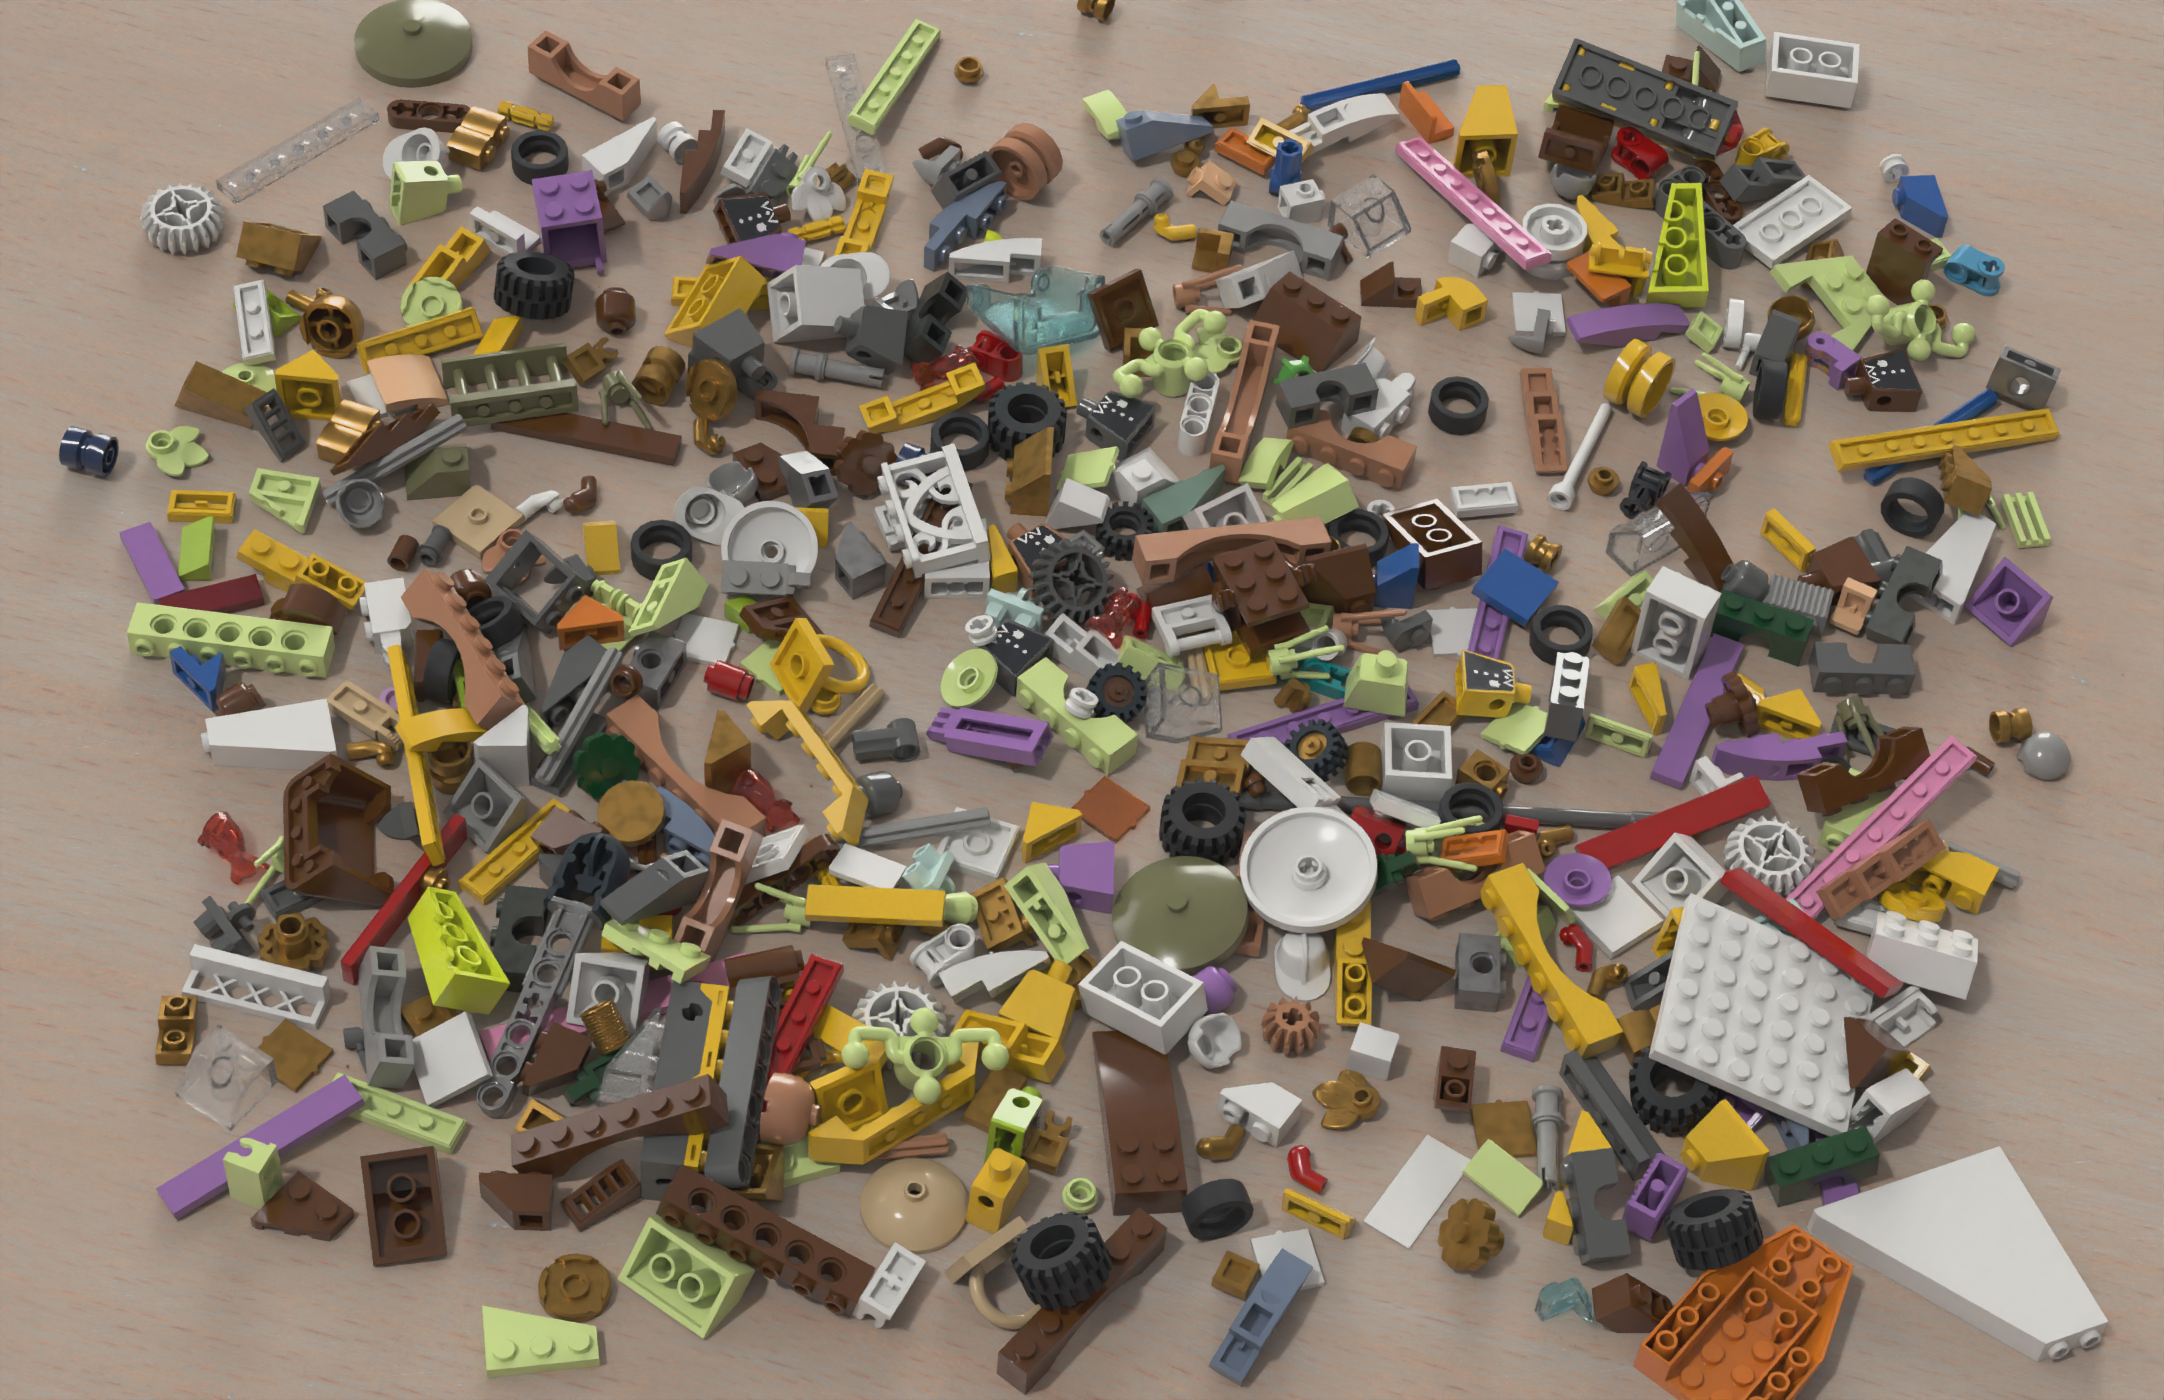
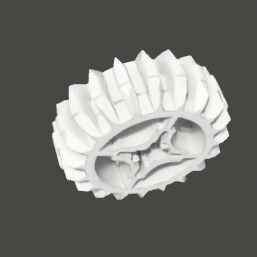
[140,182,225,255]
[1723,815,1815,897]
[852,980,946,1071]

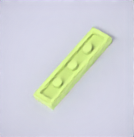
[332,1072,467,1155]

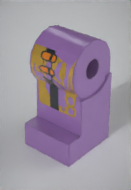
[1804,332,1862,391]

